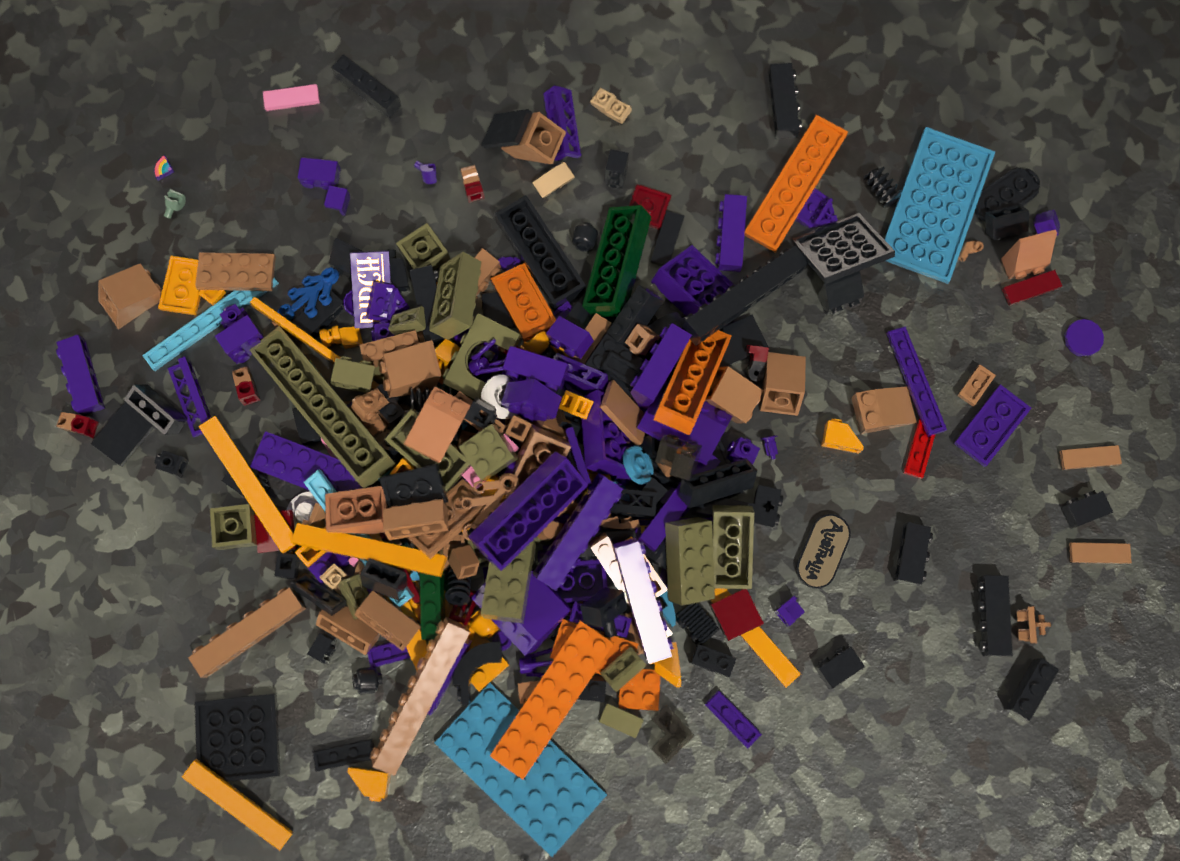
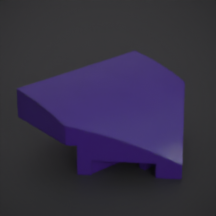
[796,188,838,229]
[366,281,410,322]

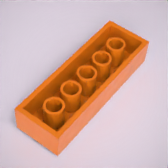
[653,330,732,436]

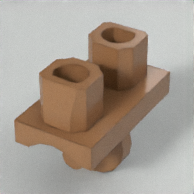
[1017,606,1051,644]

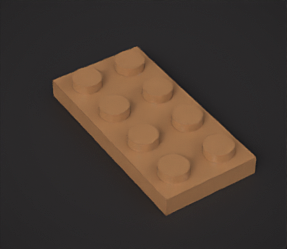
[195,253,276,291]
[407,479,486,559]

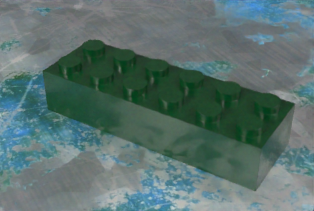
[582,205,652,317]

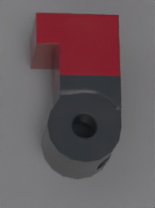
[745,345,769,381]

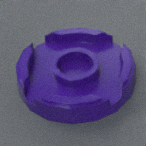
[1065,319,1104,357]

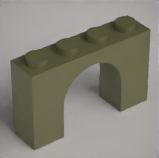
[442,313,522,400]

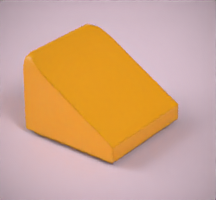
[339,327,363,349]

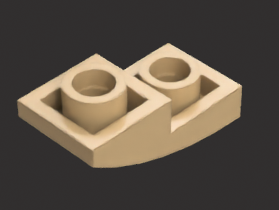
[590,88,632,124]
[533,162,575,198]
[319,563,350,595]

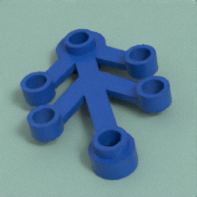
[277,267,339,321]

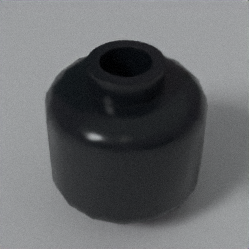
[572,223,598,252]
[352,667,382,695]

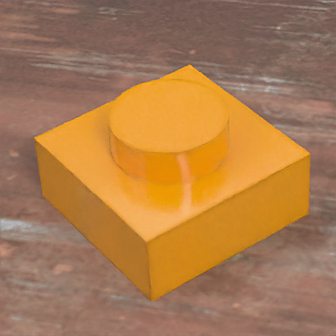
[198,290,226,306]

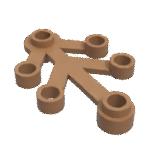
[461,473,518,540]

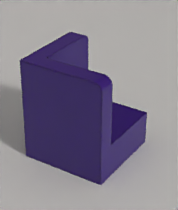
[324,186,350,216]
[1034,209,1060,236]
[774,596,805,627]

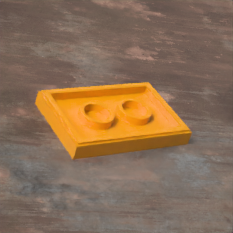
[158,256,201,316]

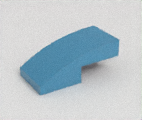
[660,591,676,628]

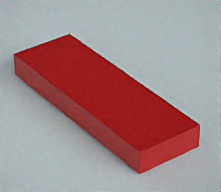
[903,419,936,479]

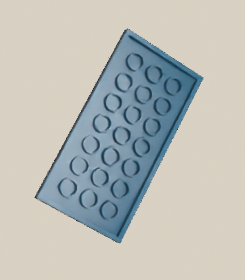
[884,127,995,284]
[435,683,607,857]

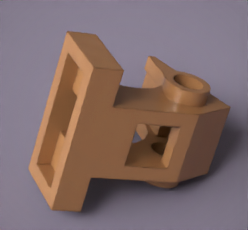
[349,388,389,438]

